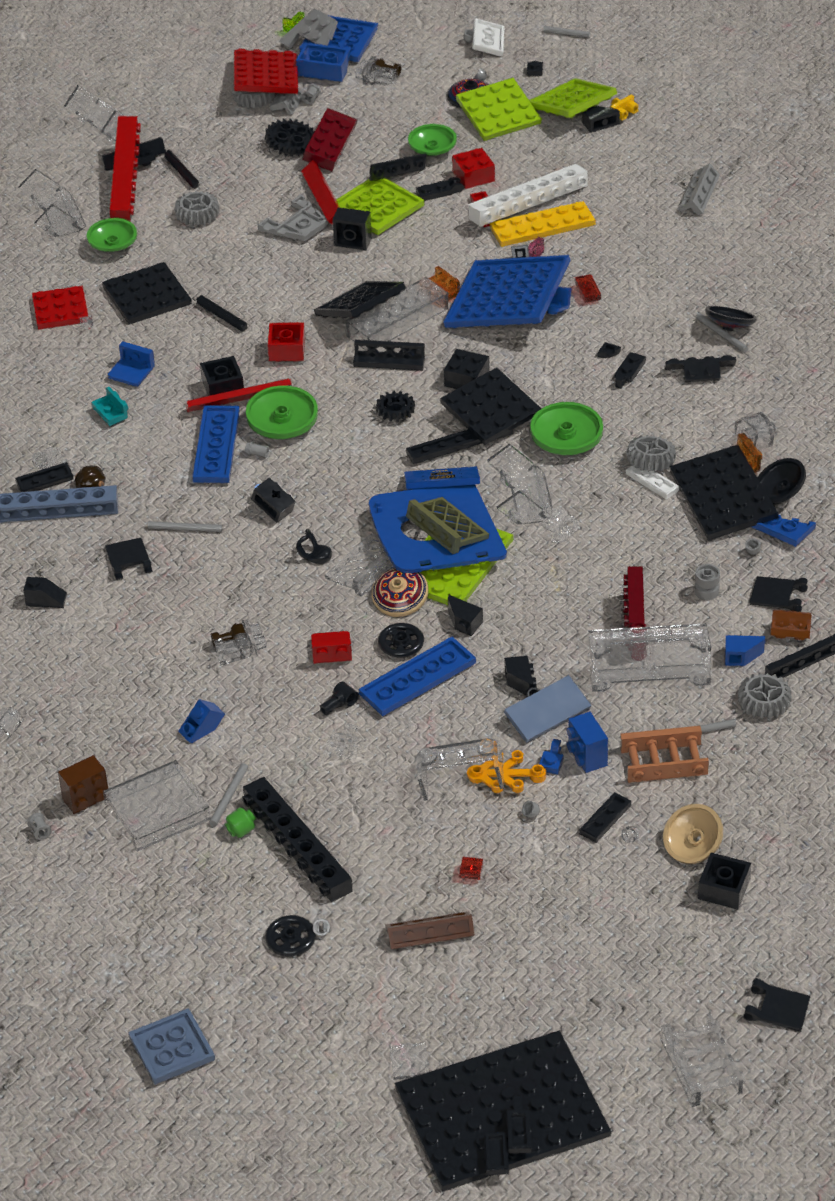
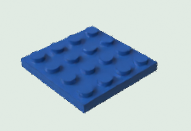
[299,15,378,62]

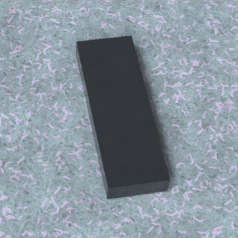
[15,462,74,492]
[579,792,631,843]

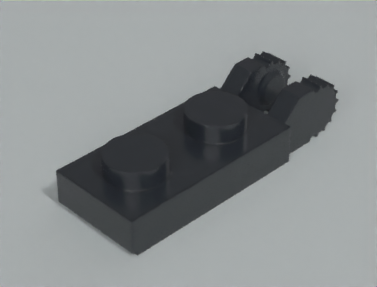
[416,176,464,201]

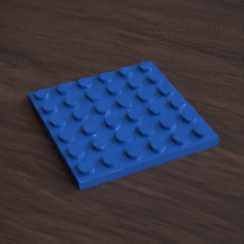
[443,255,571,328]

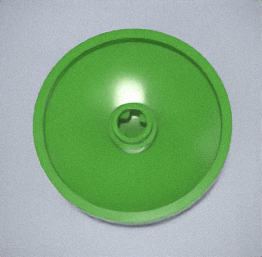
[246,386,318,439]
[531,402,603,455]

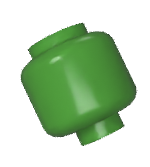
[224,807,256,838]

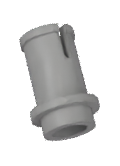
[245,441,269,458]

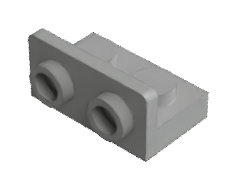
[269,89,302,115]

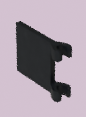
[105,537,153,580]
[750,576,808,612]
[743,978,810,1032]

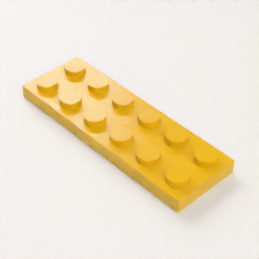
[490,201,596,247]

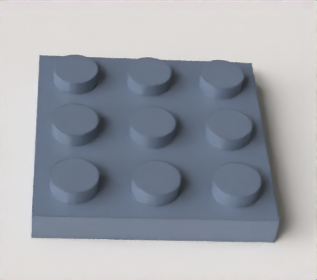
[128,1008,215,1085]

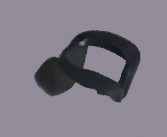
[296,529,332,564]

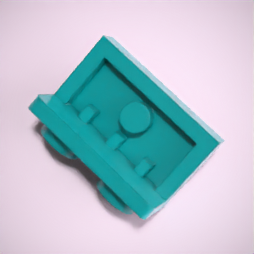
[91,387,129,426]

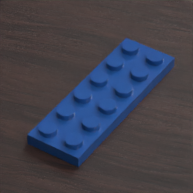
[193,405,240,483]
[359,636,476,717]

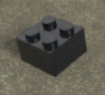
[333,207,372,251]
[444,349,490,389]
[200,356,244,396]
[698,852,751,910]

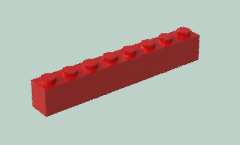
[110,116,141,222]

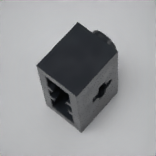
[251,477,296,523]

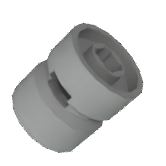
[694,564,720,601]

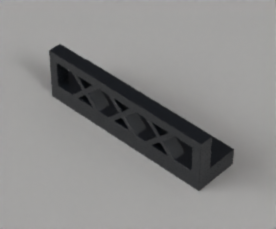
[353,340,425,371]

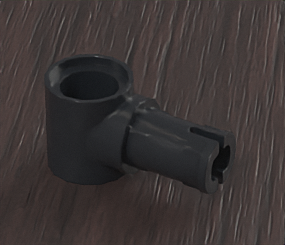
[320,681,359,716]

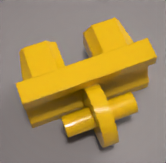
[610,94,639,121]

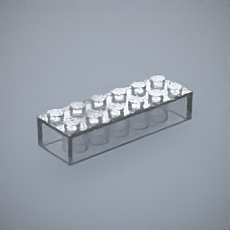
[346,277,449,351]

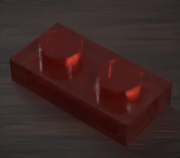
[575,274,601,303]

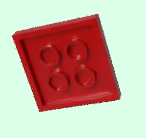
[32,285,89,330]

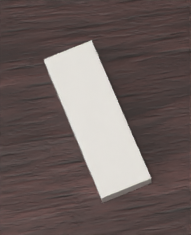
[626,466,679,500]

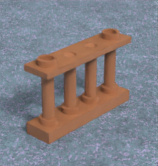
[620,726,709,783]

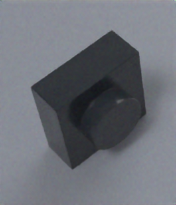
[527,61,543,76]

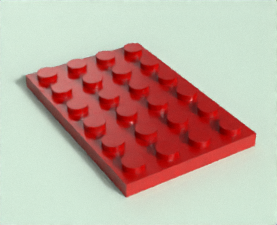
[234,48,298,94]

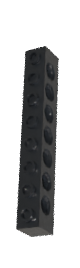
[242,776,353,903]

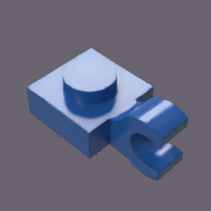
[539,739,564,775]

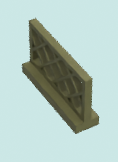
[406,497,489,554]

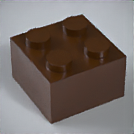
[58,755,109,814]

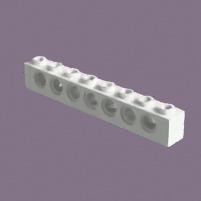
[468,164,588,227]

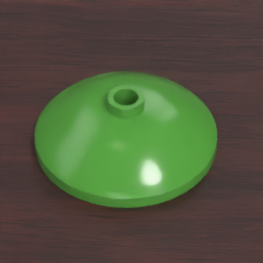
[408,124,457,156]
[87,218,137,252]

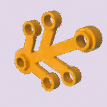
[467,750,546,793]

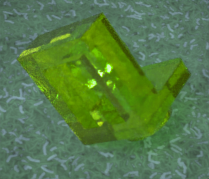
[282,11,305,33]

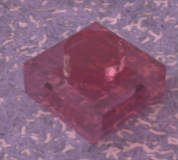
[528,237,544,257]

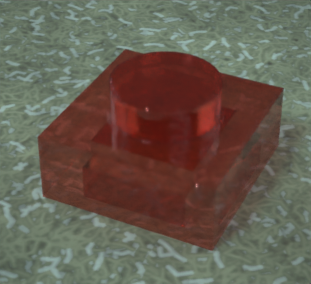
[459,857,483,880]

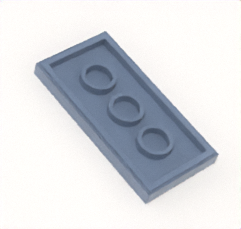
[504,675,592,743]

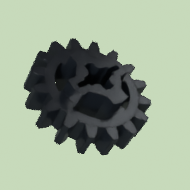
[376,390,415,422]

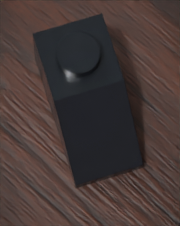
[582,106,620,133]
[23,577,67,608]
[448,595,483,636]

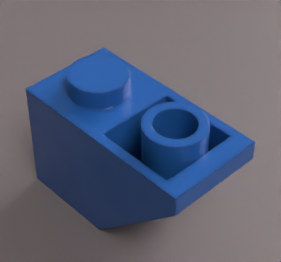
[725,635,765,666]
[178,699,225,743]

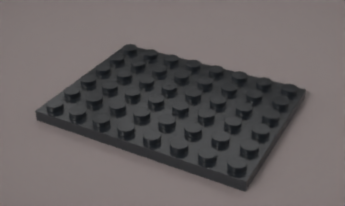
[394,1030,611,1192]

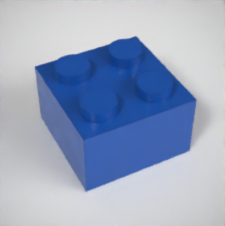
[566,711,608,773]

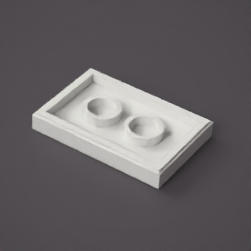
[472,18,504,57]

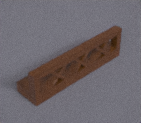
[385,911,475,949]

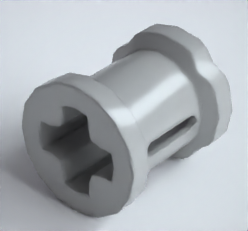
[302,84,321,104]
[27,813,52,840]

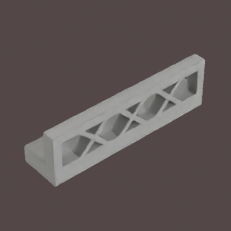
[678,163,720,215]

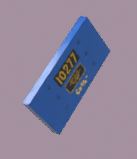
[404,466,480,490]

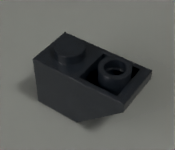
[504,655,537,695]

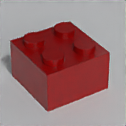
[452,148,495,189]
[268,322,305,362]

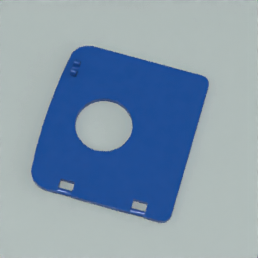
[369,485,507,573]

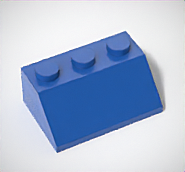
[296,43,350,82]

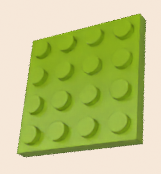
[456,78,542,141]
[529,78,617,118]
[336,178,424,235]

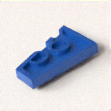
[752,515,816,547]

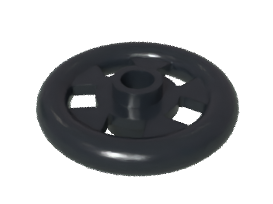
[378,623,424,658]
[265,915,316,957]

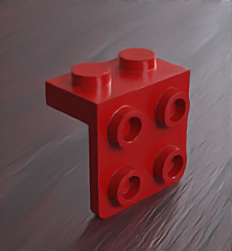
[311,631,352,664]

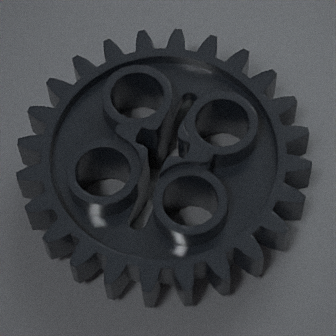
[265,118,315,157]

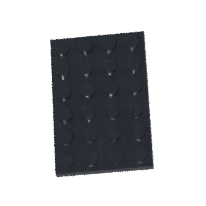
[669,444,779,541]

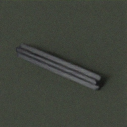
[164,149,199,189]
[196,295,248,332]

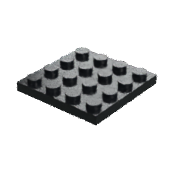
[102,262,192,325]
[313,281,406,319]
[440,367,542,445]

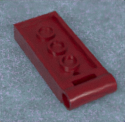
[302,108,358,172]
[623,566,647,661]

